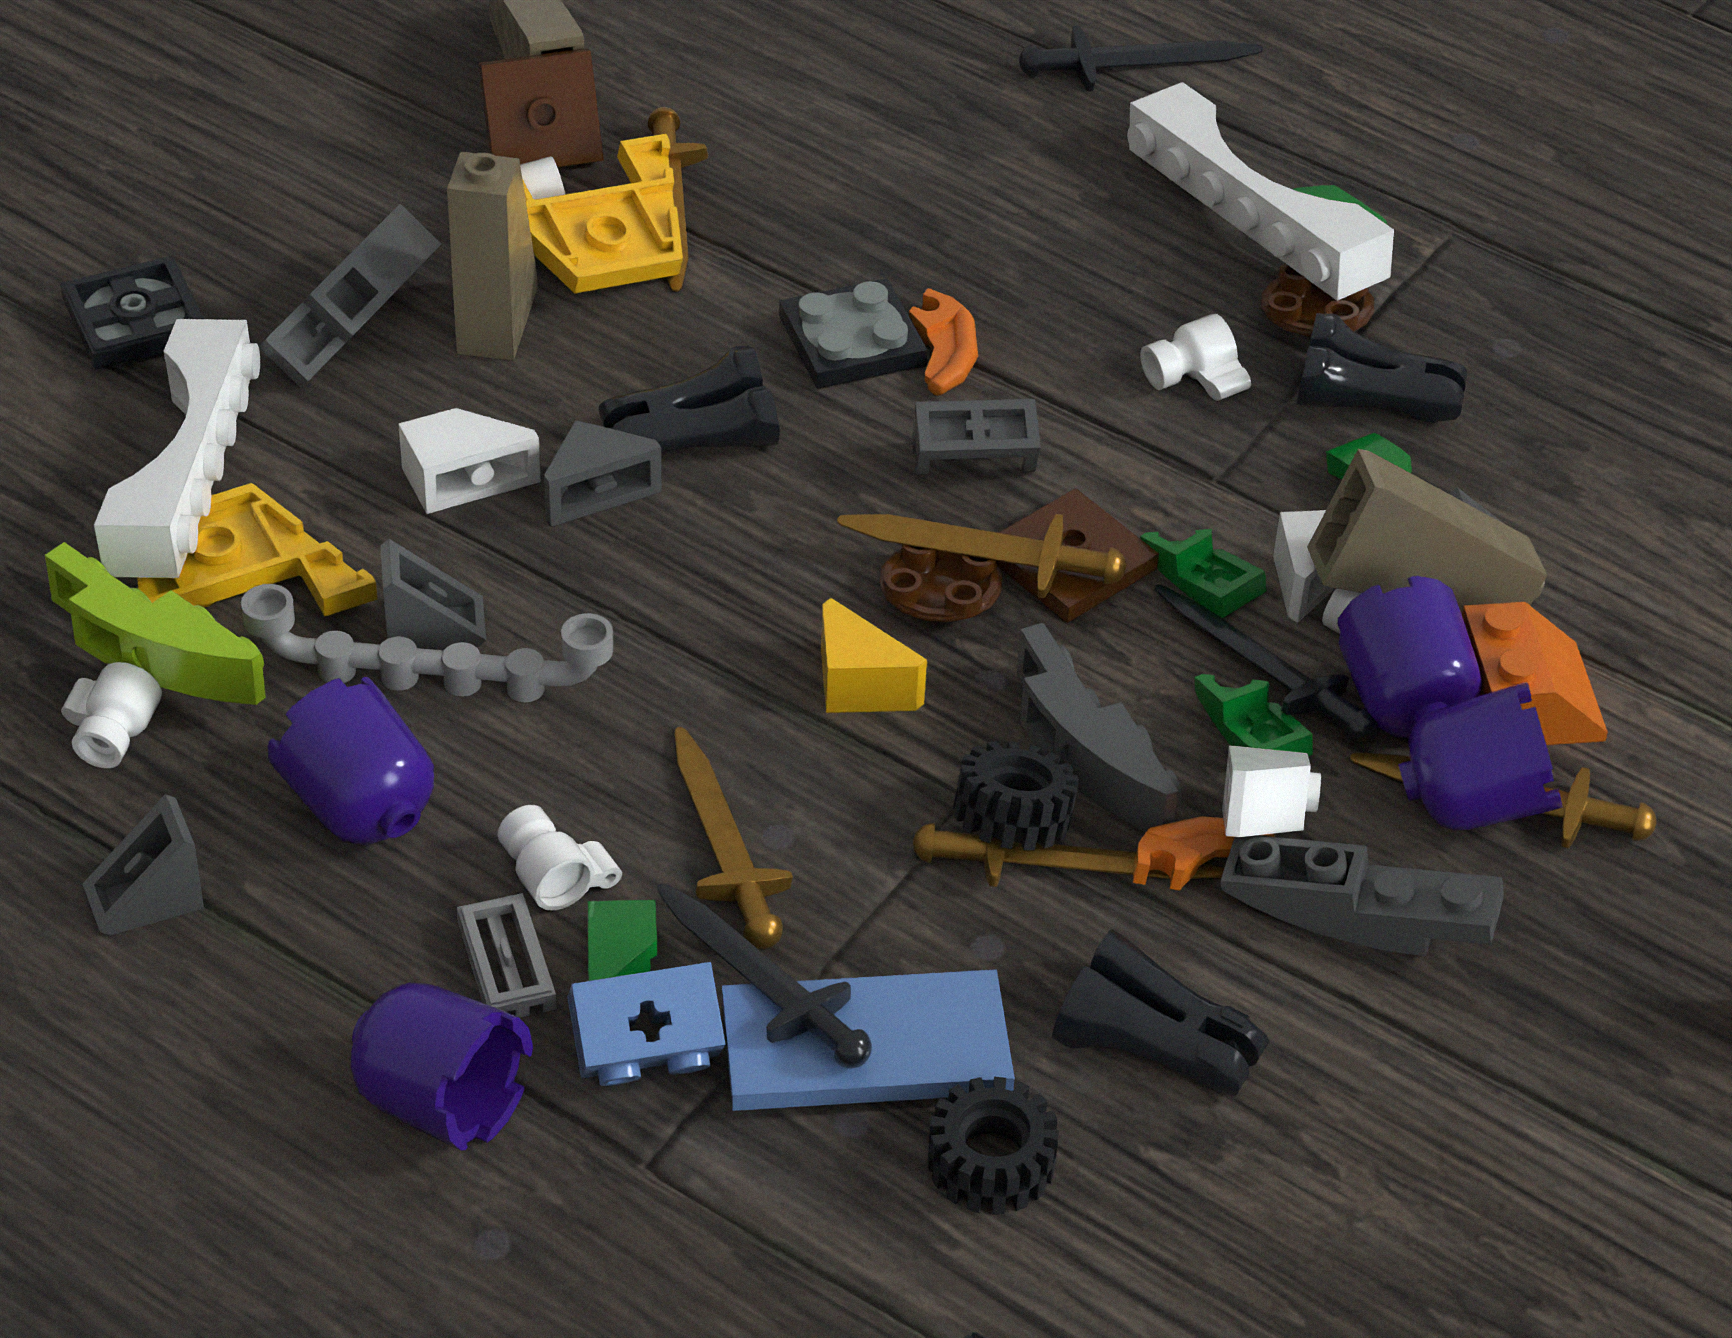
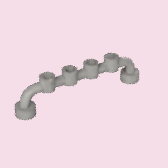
[241,584,613,702]

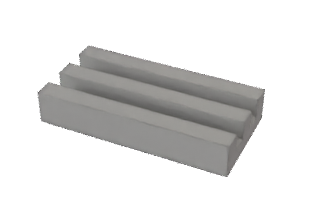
[457,893,557,1018]

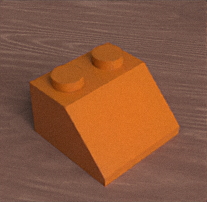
[1462,602,1608,745]

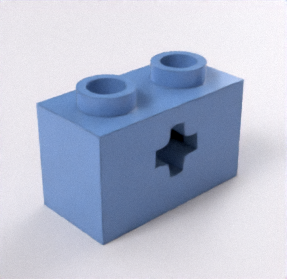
[567,962,726,1086]

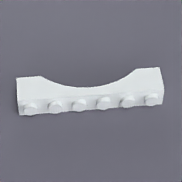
[1127,82,1394,301]
[94,319,260,578]

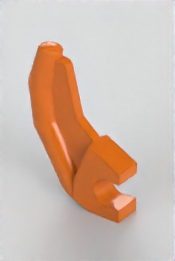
[909,288,978,396]
[1133,816,1275,891]

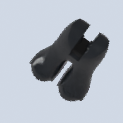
[1296,313,1468,423]
[598,345,780,455]
[1052,929,1269,1096]

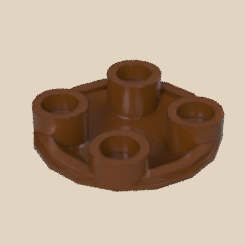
[1261,263,1374,336]
[879,544,1002,622]

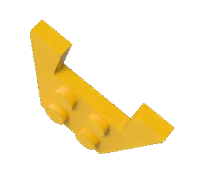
[522,134,683,294]
[137,483,378,616]

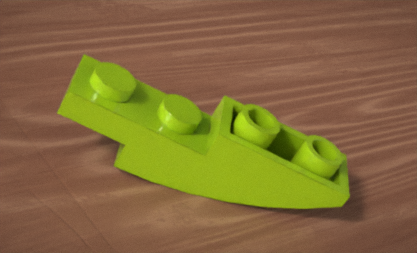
[45,542,266,705]

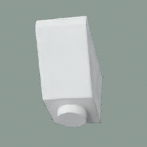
[399,408,541,514]
[1222,745,1321,837]

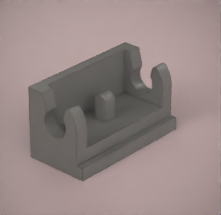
[912,399,1041,475]

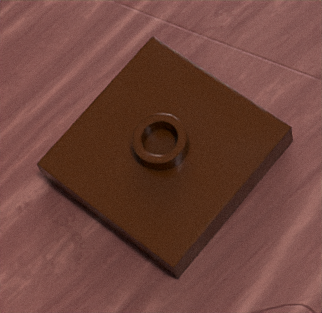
[478,48,604,167]
[997,488,1159,623]

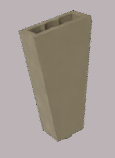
[489,0,584,59]
[447,152,538,361]
[1307,449,1548,612]

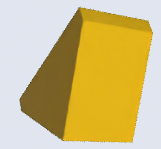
[821,598,927,713]

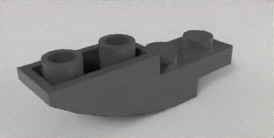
[259,204,441,388]
[1017,623,1182,832]
[1220,835,1504,956]

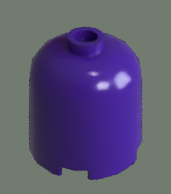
[1337,576,1482,739]
[267,677,434,845]
[1399,682,1563,831]
[350,983,533,1151]

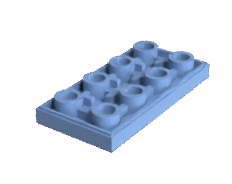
[722,969,1015,1111]

